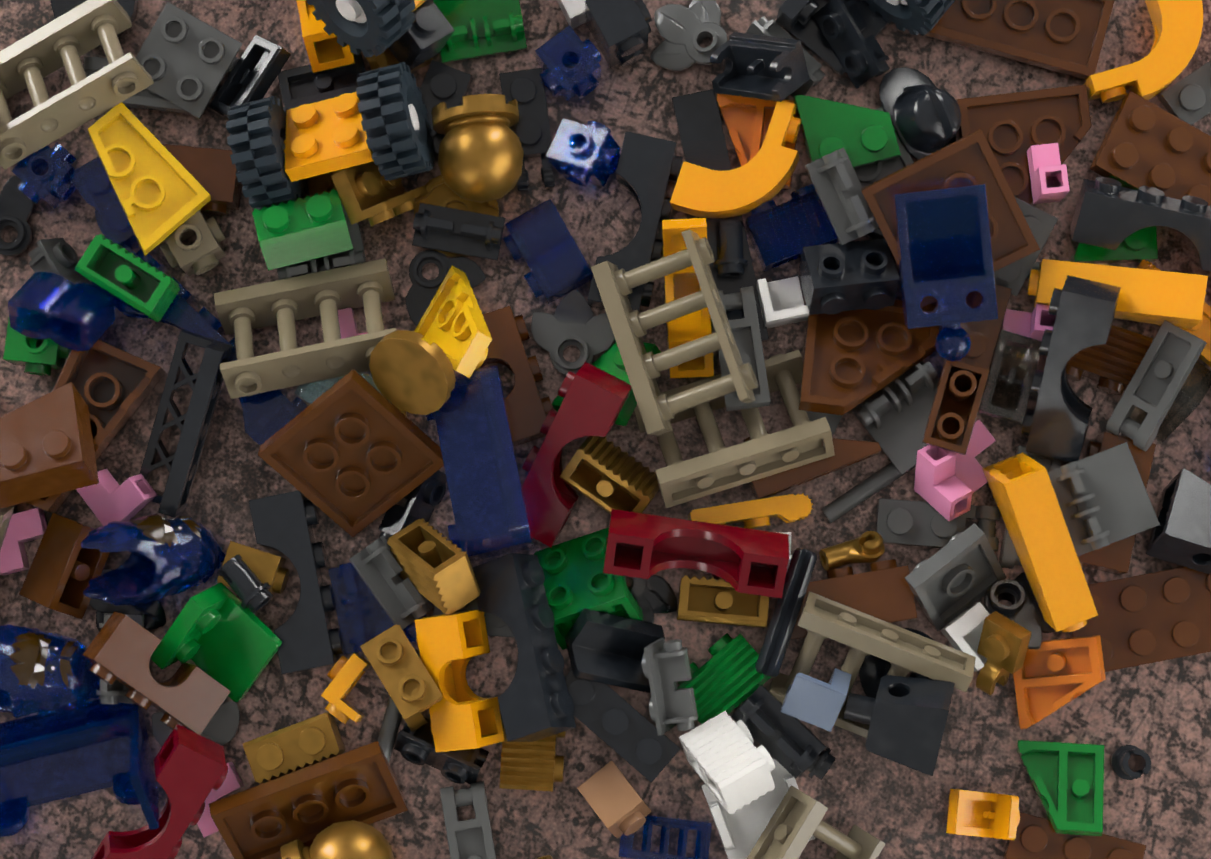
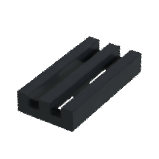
[210,35,291,118]

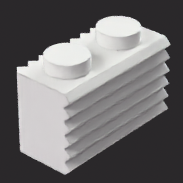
[679,711,775,814]

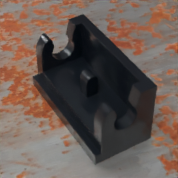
[710,32,810,102]

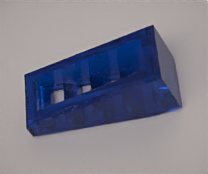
[619,815,712,859]

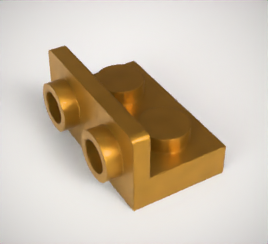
[331,161,428,226]
[360,624,443,732]

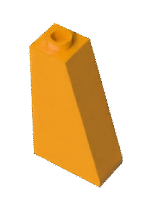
[1027,259,1208,329]
[982,452,1098,632]

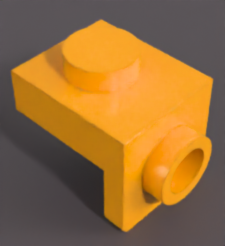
[321,653,371,724]
[946,789,1020,841]

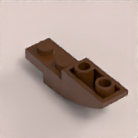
[922,280,1012,455]

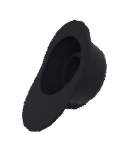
[879,67,962,160]

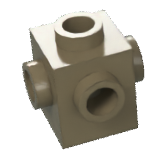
[160,210,227,276]

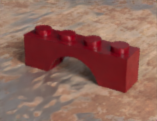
[505,362,632,547]
[603,509,789,599]
[91,724,228,859]

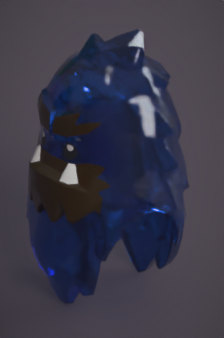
[80,514,225,606]
[0,625,100,719]

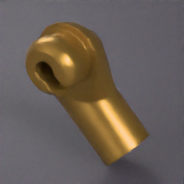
[819,531,885,571]

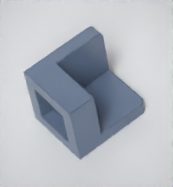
[781,668,852,732]

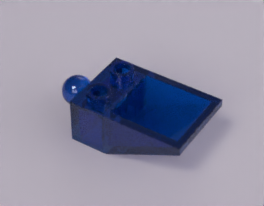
[894,184,998,361]

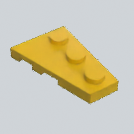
[88,102,211,256]
[414,265,492,378]

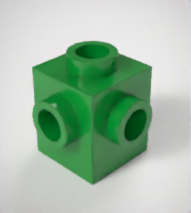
[3,311,75,376]

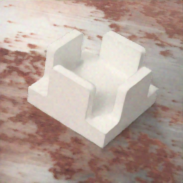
[701,758,815,859]

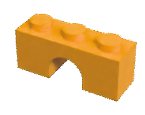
[414,609,505,753]

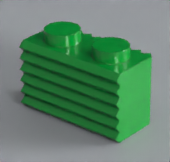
[252,189,353,271]
[75,234,180,322]
[677,633,771,724]

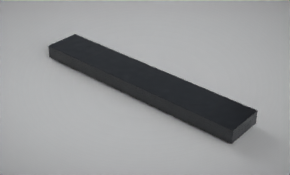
[672,89,769,342]

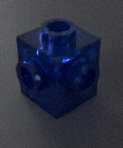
[535,25,603,101]
[546,118,621,187]
[12,142,83,209]

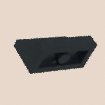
[565,608,665,693]

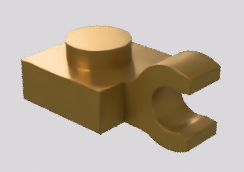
[976,611,1032,695]

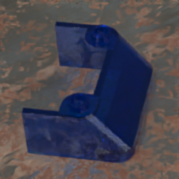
[426,365,536,561]
[0,699,159,837]

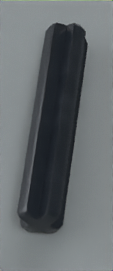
[755,548,817,677]

